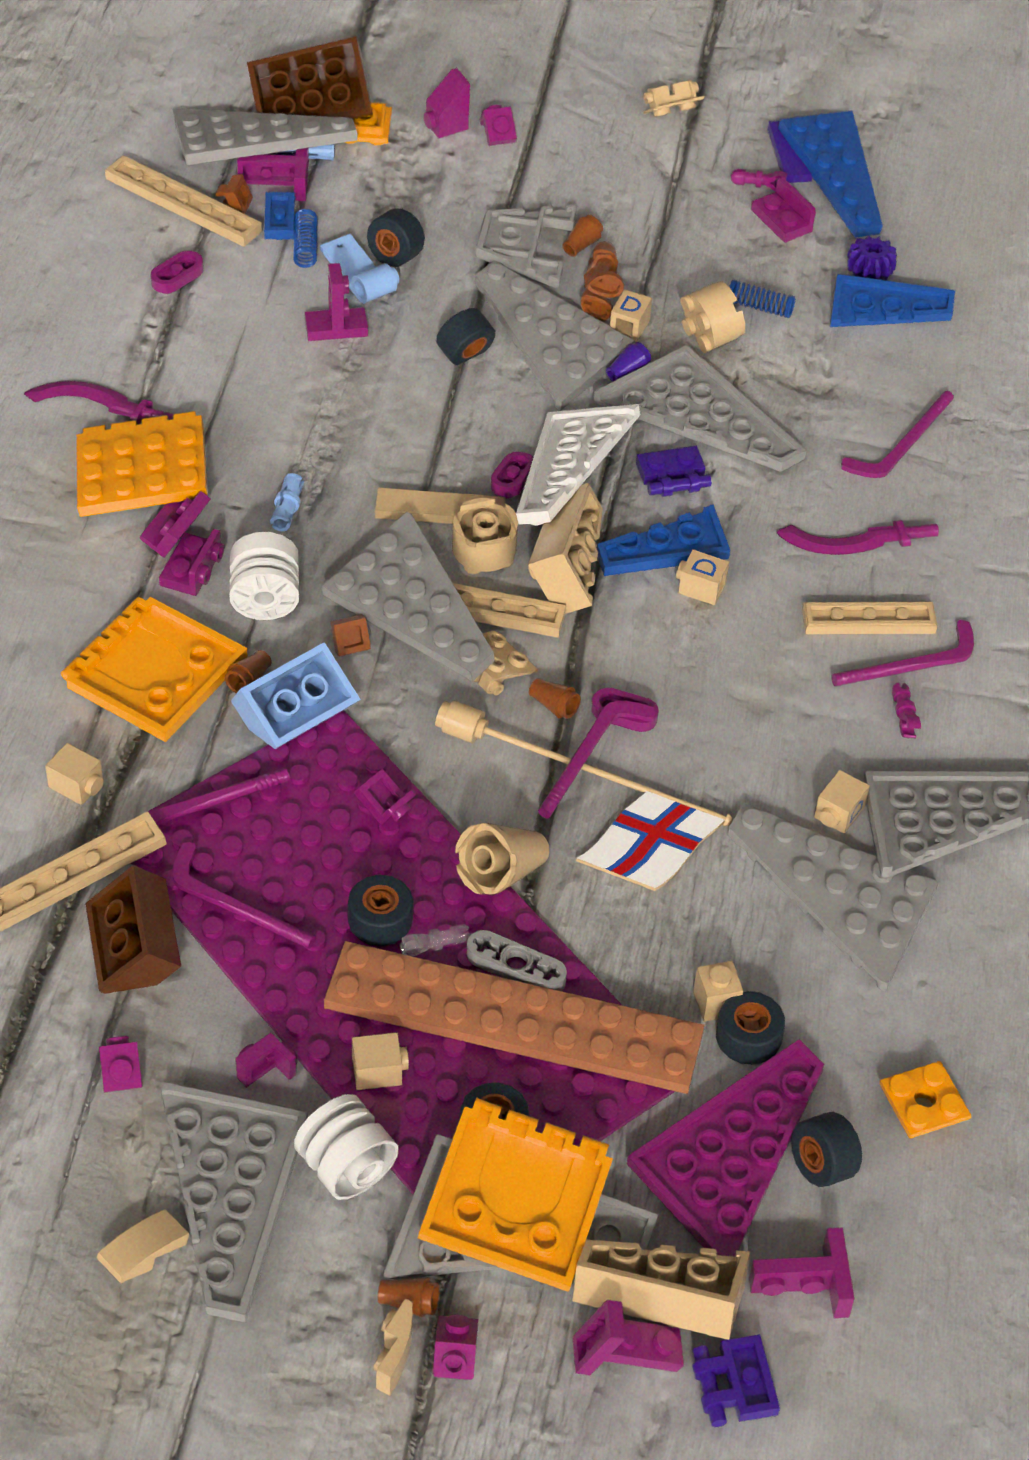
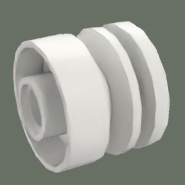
[229,532,299,620]
[294,1094,398,1200]

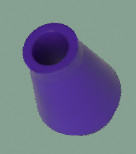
[606,342,651,382]

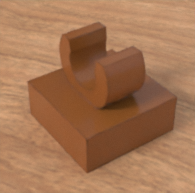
[215,174,253,214]
[330,614,371,656]

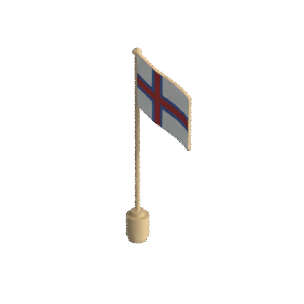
[435,700,733,891]

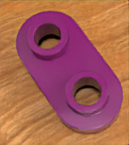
[151,251,203,294]
[491,452,534,499]
[591,688,659,732]

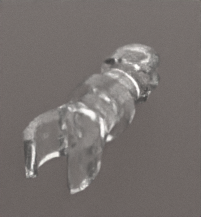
[399,924,471,956]

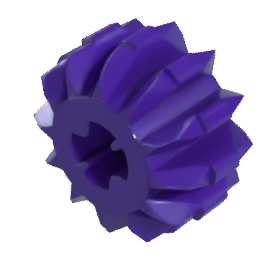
[847,235,897,281]

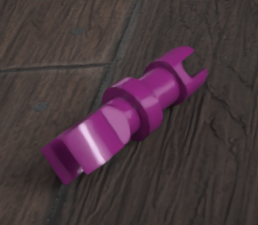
[731,169,788,191]
[892,682,921,739]

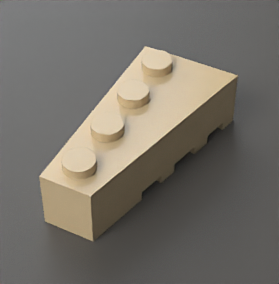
[528,483,603,614]
[573,1240,750,1340]

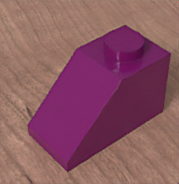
[424,68,470,138]

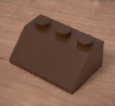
[85,865,182,994]

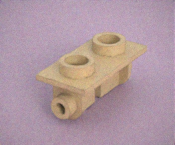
[643,80,704,117]

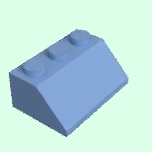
[231,642,361,749]

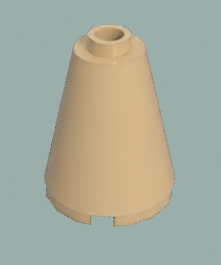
[455,823,549,895]

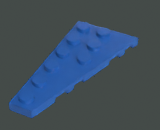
[778,110,883,238]

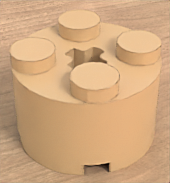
[680,281,745,353]
[452,498,518,574]

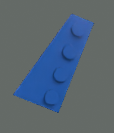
[830,274,955,327]
[597,505,730,576]

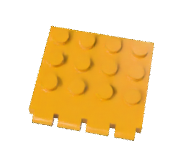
[77,411,208,517]
[61,597,248,742]
[418,1098,613,1292]

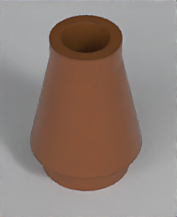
[562,215,603,257]
[225,650,272,693]
[529,678,581,719]
[378,1277,440,1318]

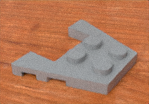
[476,205,577,288]

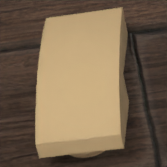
[97,1209,189,1283]
[374,1299,413,1396]

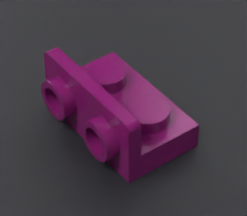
[751,178,816,243]
[139,491,211,558]
[159,529,224,596]

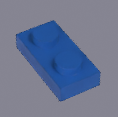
[264,192,295,240]

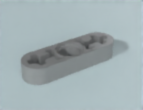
[467,930,567,991]

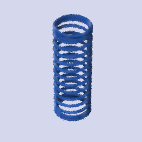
[293,209,317,268]
[729,279,796,319]

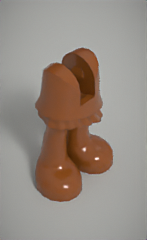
[581,241,624,321]

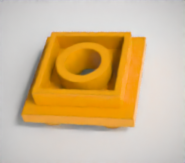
[344,102,392,145]
[879,1060,971,1139]

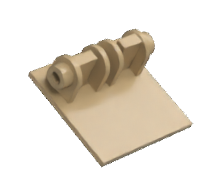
[474,631,538,696]

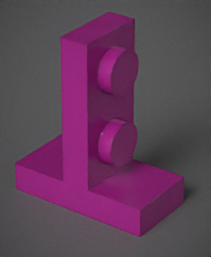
[237,148,309,201]
[304,263,368,341]
[749,1227,855,1318]
[572,1300,684,1376]

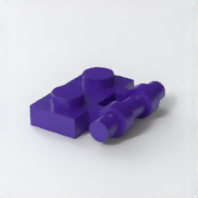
[636,445,712,497]
[692,1334,780,1427]

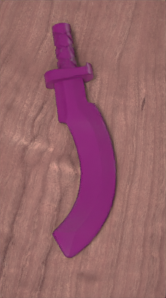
[24,381,173,424]
[777,520,939,555]

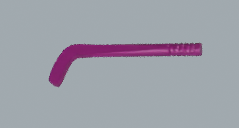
[841,391,954,478]
[832,620,974,687]
[538,701,656,818]
[138,768,290,862]
[172,842,316,949]

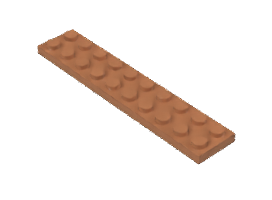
[324,941,705,1094]

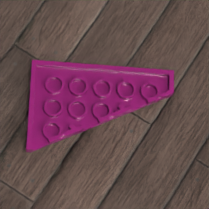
[627,1039,824,1256]

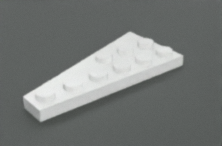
[516,404,641,525]

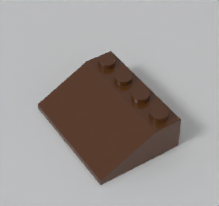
[247,36,373,119]

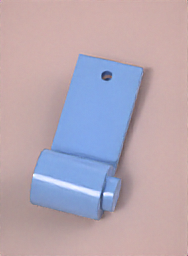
[320,234,399,304]

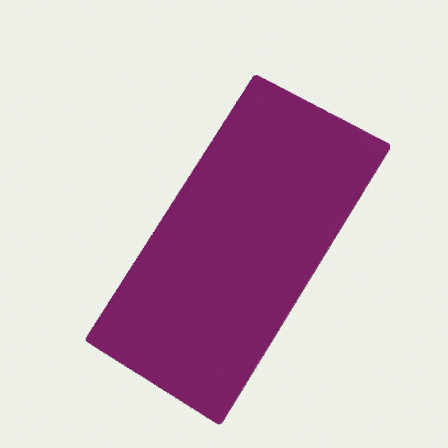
[131,710,676,1195]

